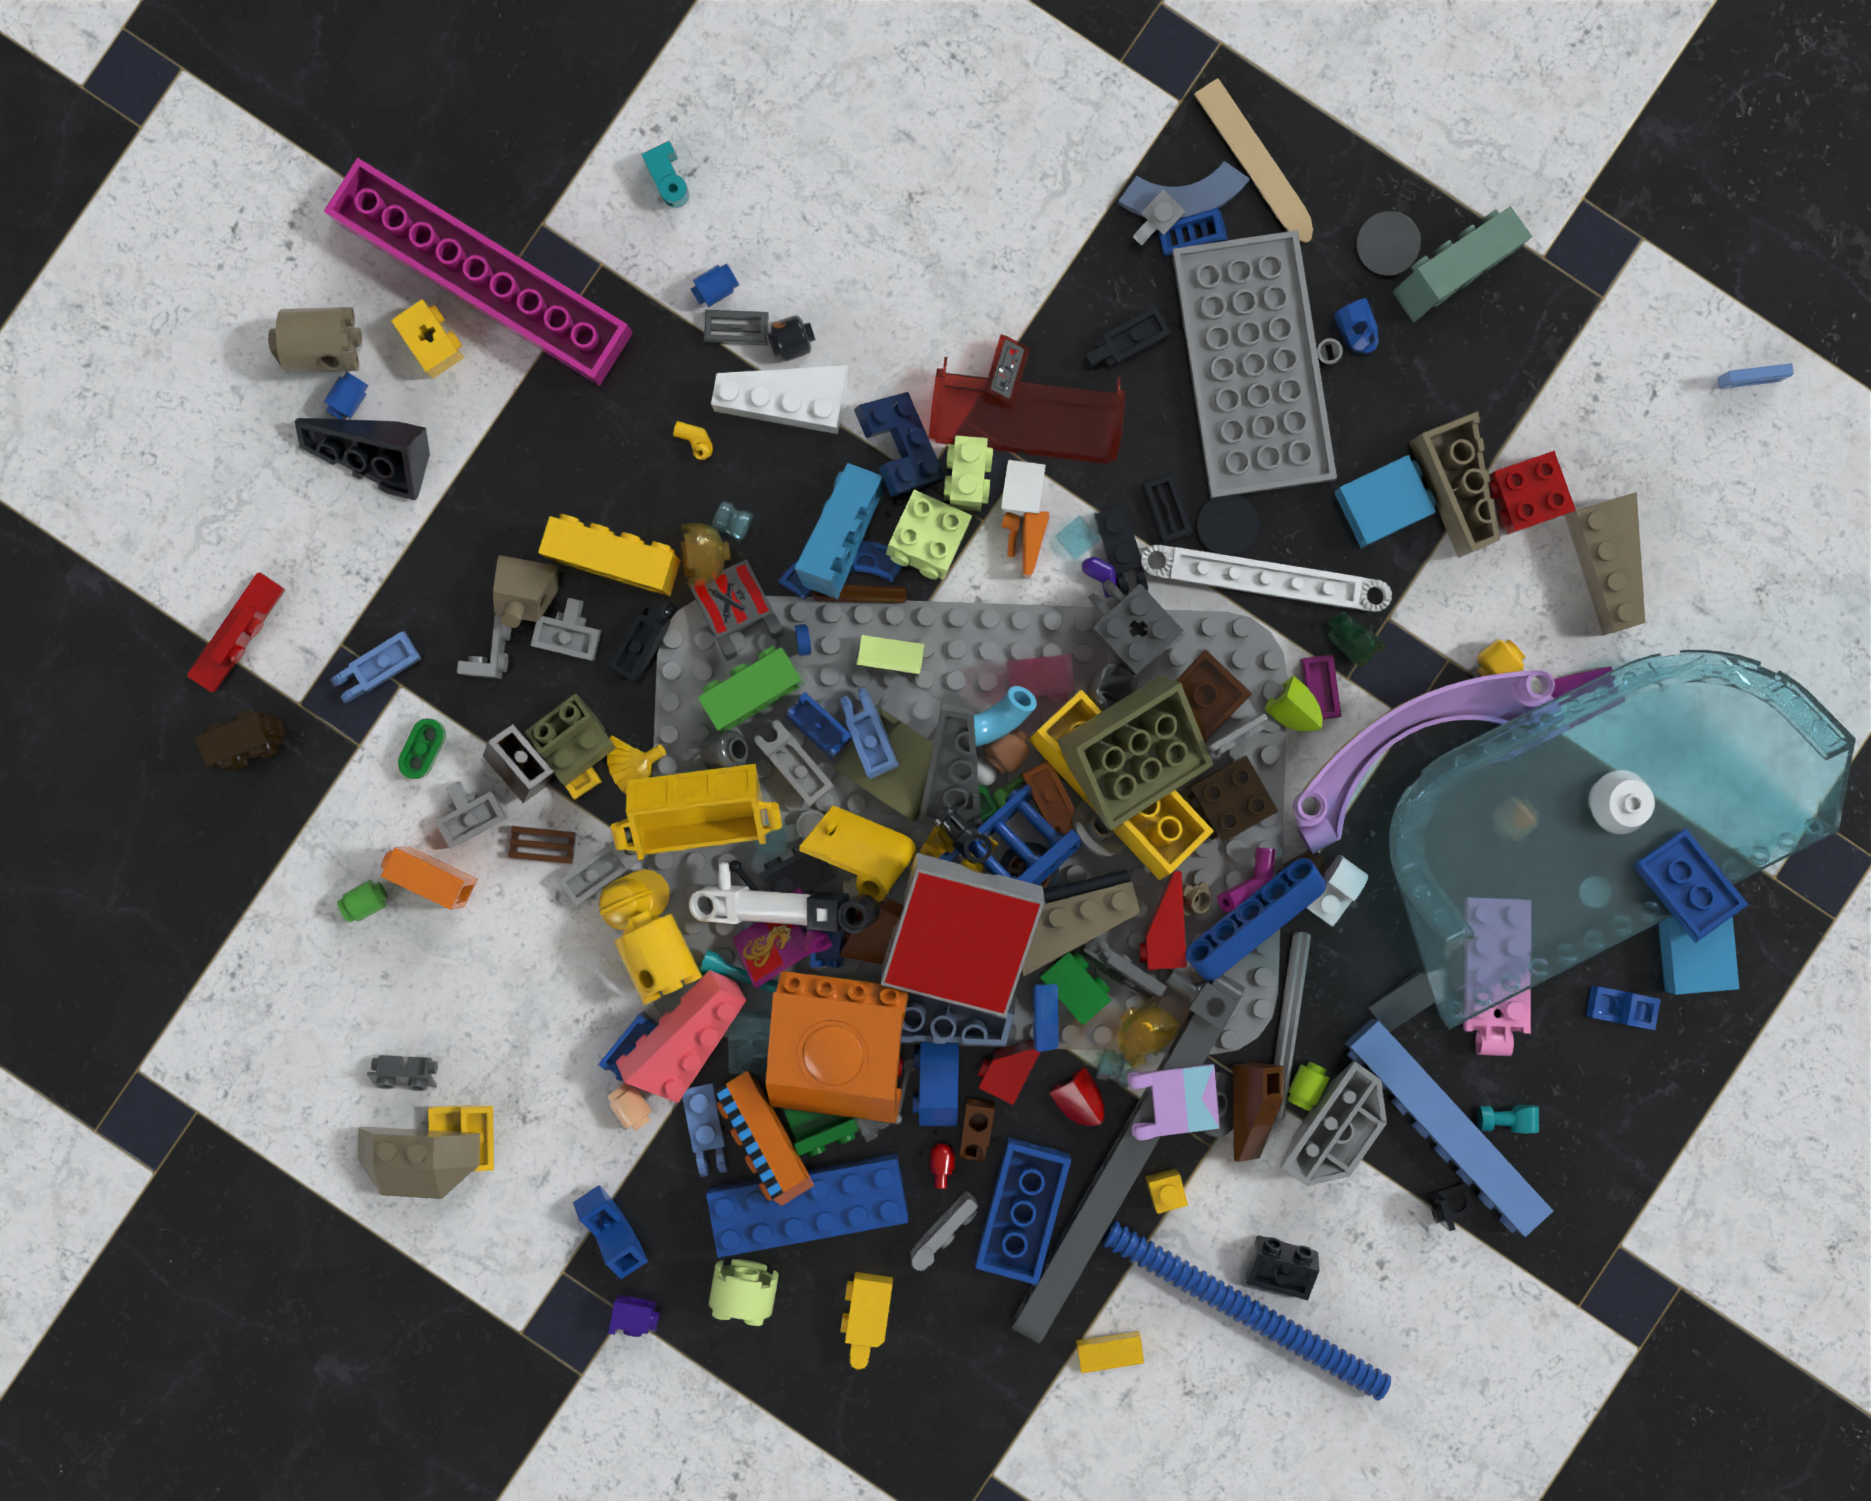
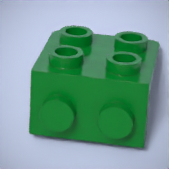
[783,1108,860,1157]

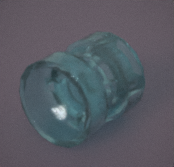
[711,500,753,542]
[1096,1048,1136,1088]

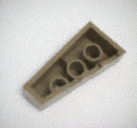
[1409,411,1500,558]
[1022,881,1140,977]

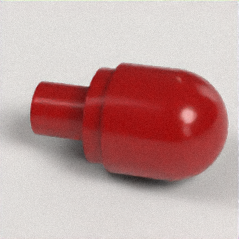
[929,1143,955,1189]

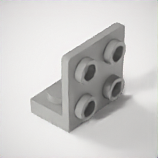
[1205,699,1268,756]

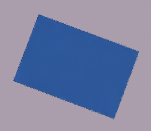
[1633,828,1749,943]

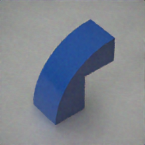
[573,1185,648,1279]

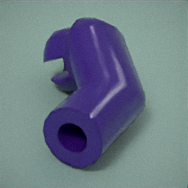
[1082,557,1119,598]

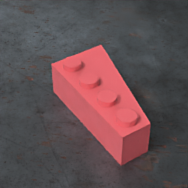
[616,970,747,1103]

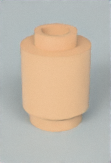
[607,1083,652,1131]

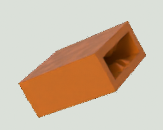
[380,846,478,910]

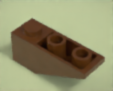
[1233,1062,1284,1162]

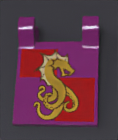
[732,888,832,988]

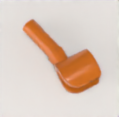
[1001,512,1021,557]

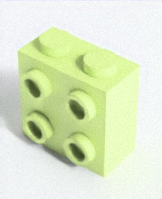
[944,436,993,512]
[886,490,972,580]

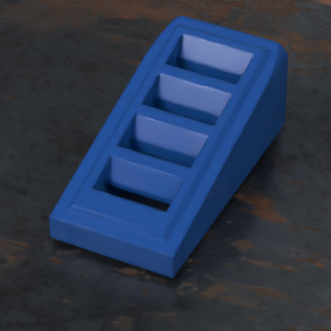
[1158,208,1228,257]

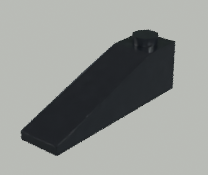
[294,418,430,500]

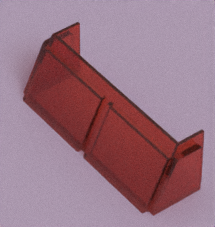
[929,357,1126,464]

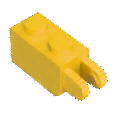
[840,1272,893,1370]

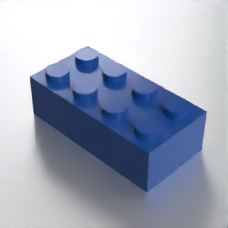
[975,1137,1071,1285]

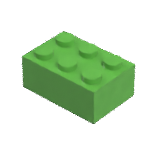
[698,646,805,732]

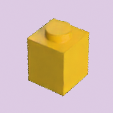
[1145,1168,1189,1214]

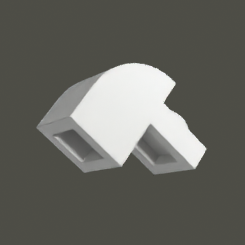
[1306,855,1368,926]

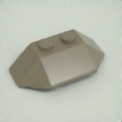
[358,1127,480,1199]

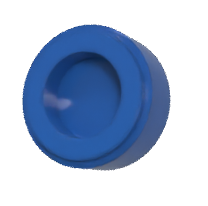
[794,624,811,657]

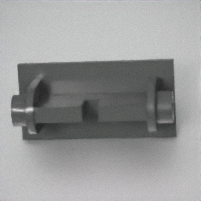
[367,1055,438,1091]

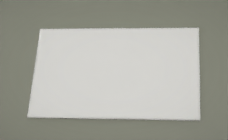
[1001,460,1045,514]

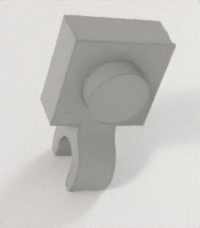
[1133,190,1186,246]

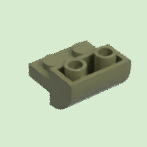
[525,693,616,786]

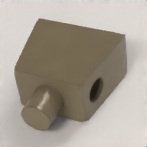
[493,555,559,628]

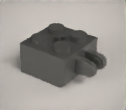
[1088,579,1184,676]

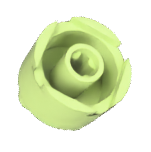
[709,1259,779,1326]

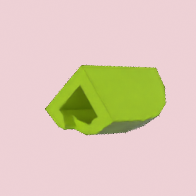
[1264,675,1323,732]

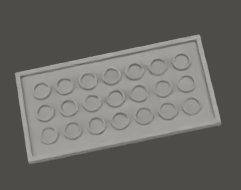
[1172,230,1337,499]

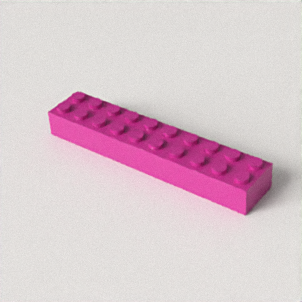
[324,158,633,386]

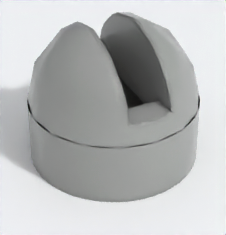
[1317,338,1343,365]

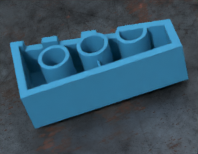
[795,463,886,599]

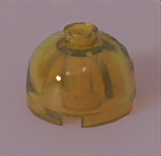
[680,523,730,587]
[1116,1005,1181,1068]

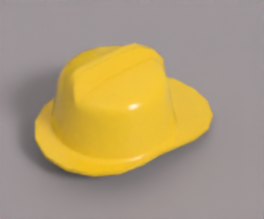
[599,869,670,930]

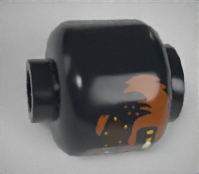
[767,315,816,361]

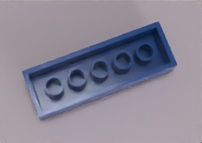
[706,1153,909,1258]

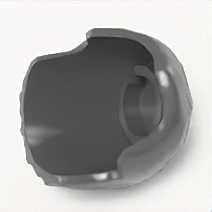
[1088,663,1135,712]

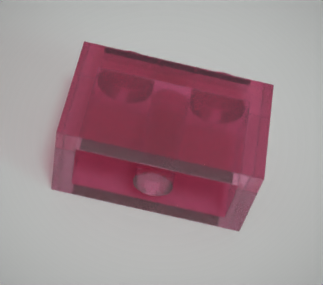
[1006,654,1075,704]

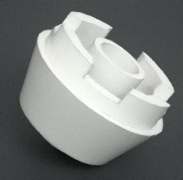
[1588,770,1655,834]

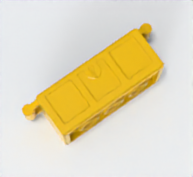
[610,764,782,860]

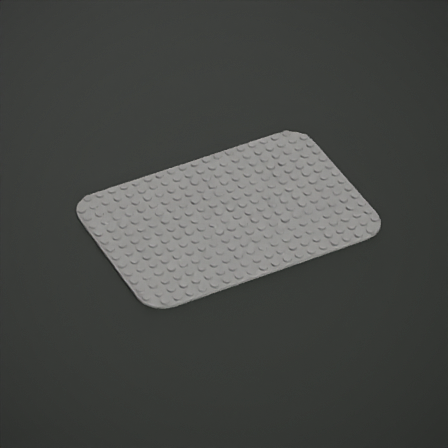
[649,596,1288,1054]

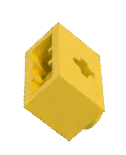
[391,299,464,379]

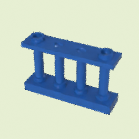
[938,784,1081,885]

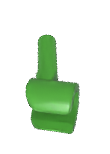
[992,771,1026,808]

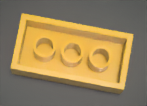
[538,514,681,597]

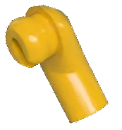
[673,421,713,460]

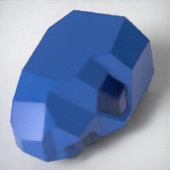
[1334,298,1379,354]

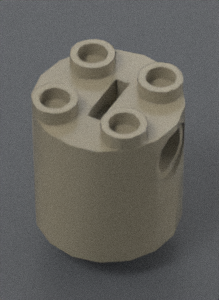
[268,307,362,373]

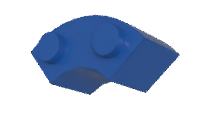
[913,1041,959,1126]

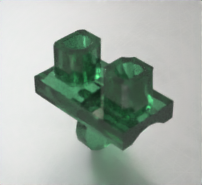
[1326,612,1386,668]

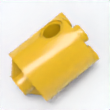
[613,910,702,1005]

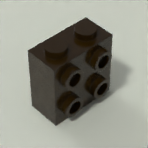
[195,710,286,772]
[1186,755,1278,843]

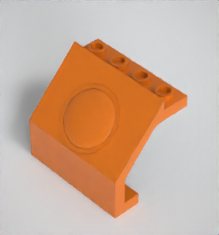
[766,971,909,1124]

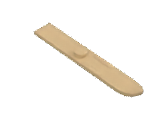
[1194,78,1313,244]

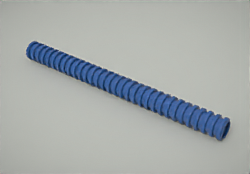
[1102,1221,1391,1401]

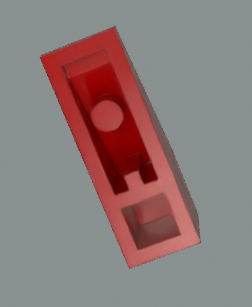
[1138,870,1187,970]

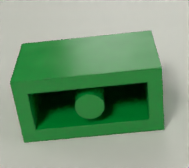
[1039,952,1111,1025]

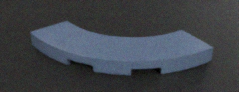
[1118,161,1250,219]

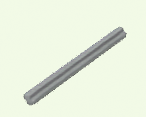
[1274,931,1311,1120]

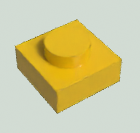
[565,767,602,800]

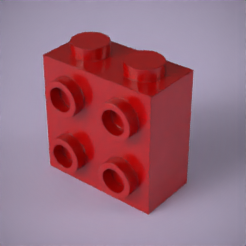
[1488,450,1576,535]

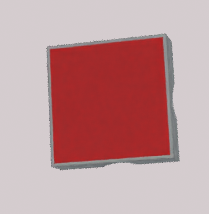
[880,853,1045,1017]

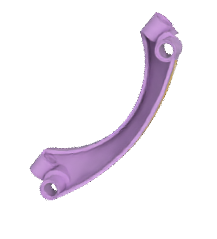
[1292,670,1564,854]

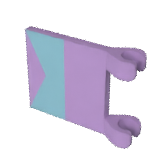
[1127,1064,1220,1140]

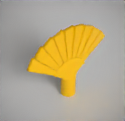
[607,736,666,794]

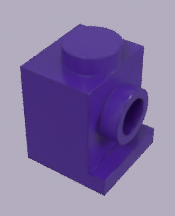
[608,1295,660,1337]

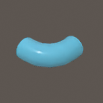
[974,686,1037,747]

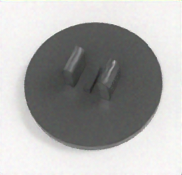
[1357,211,1421,276]

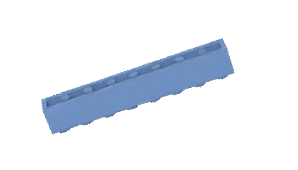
[1344,1018,1553,1237]

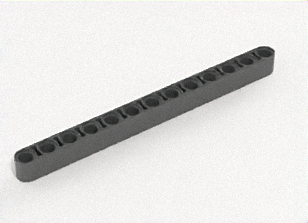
[1010,975,1245,1344]

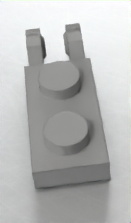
[909,1191,978,1272]

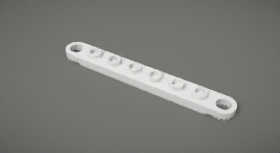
[1141,545,1392,612]

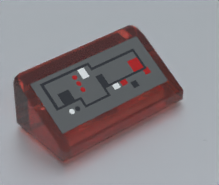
[983,334,1030,407]

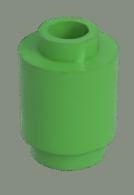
[337,879,388,923]

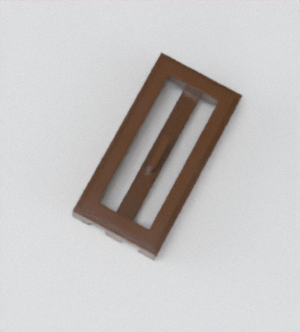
[508,826,577,864]

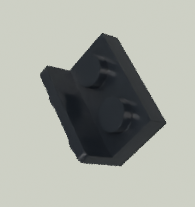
[760,845,835,894]
[1246,1235,1320,1301]

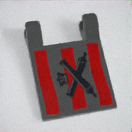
[690,559,783,661]

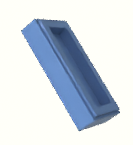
[1718,363,1794,389]

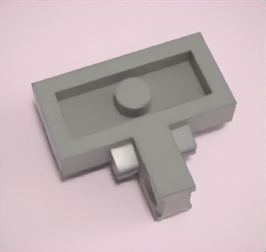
[531,598,602,661]
[435,781,508,849]

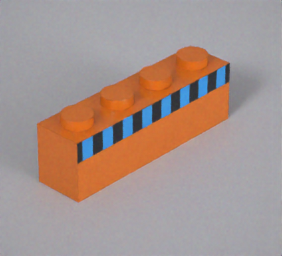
[715,1071,815,1206]

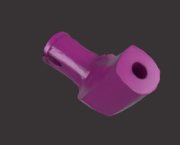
[1217,847,1276,912]

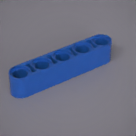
[1186,858,1327,981]

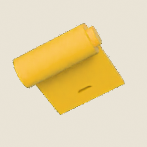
[799,805,916,902]

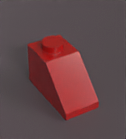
[977,1039,1040,1105]

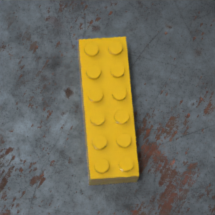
[1028,690,1214,880]

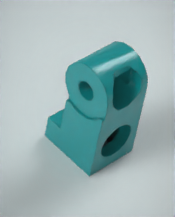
[641,140,689,208]

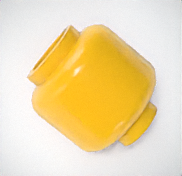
[1476,639,1526,677]

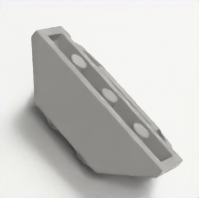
[1280,1061,1387,1186]

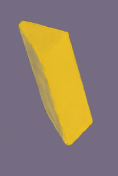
[1076,1331,1144,1374]

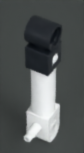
[689,862,880,933]

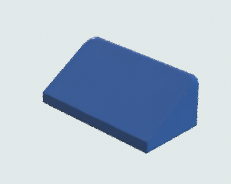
[1033,984,1059,1052]

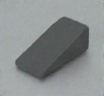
[1368,970,1442,1032]

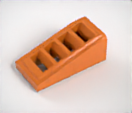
[1022,511,1050,578]

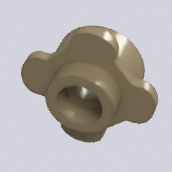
[1183,882,1212,916]

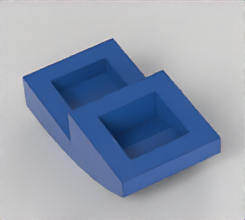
[1586,985,1661,1030]

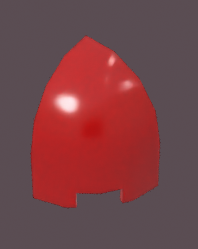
[1049,1067,1104,1126]

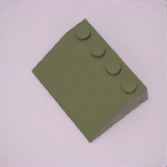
[1057,676,1213,831]

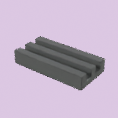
[704,309,769,346]

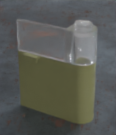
[834,674,942,822]

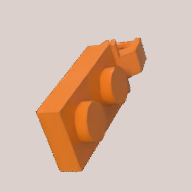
[1021,761,1075,835]

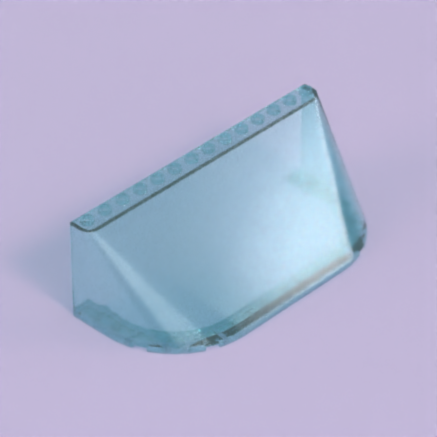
[1389,650,1856,1030]

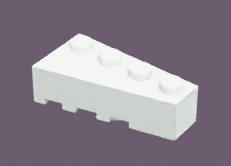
[711,365,849,434]

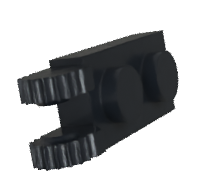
[1094,505,1148,596]

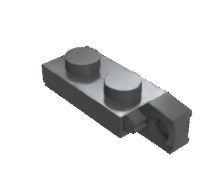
[1081,937,1167,1004]

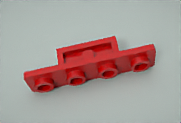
[187,572,285,692]

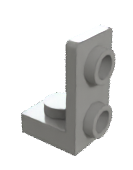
[457,613,511,679]

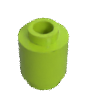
[1288,1061,1330,1112]

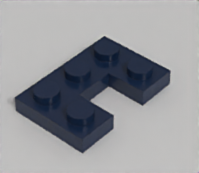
[854,392,945,497]

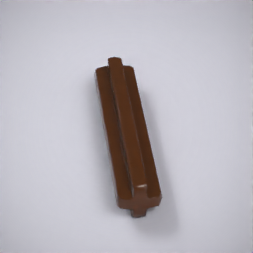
[813,585,907,603]

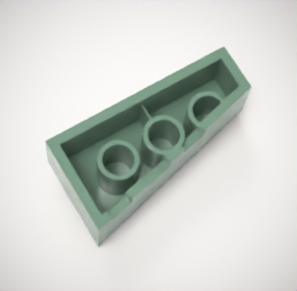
[1392,206,1533,323]

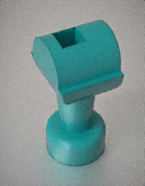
[1477,1104,1539,1134]

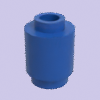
[690,263,739,307]
[323,372,368,419]

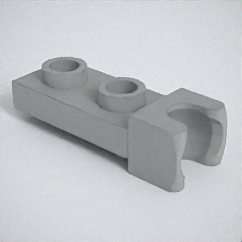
[753,719,834,806]
[558,830,648,907]

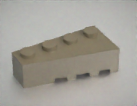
[1565,492,1645,636]

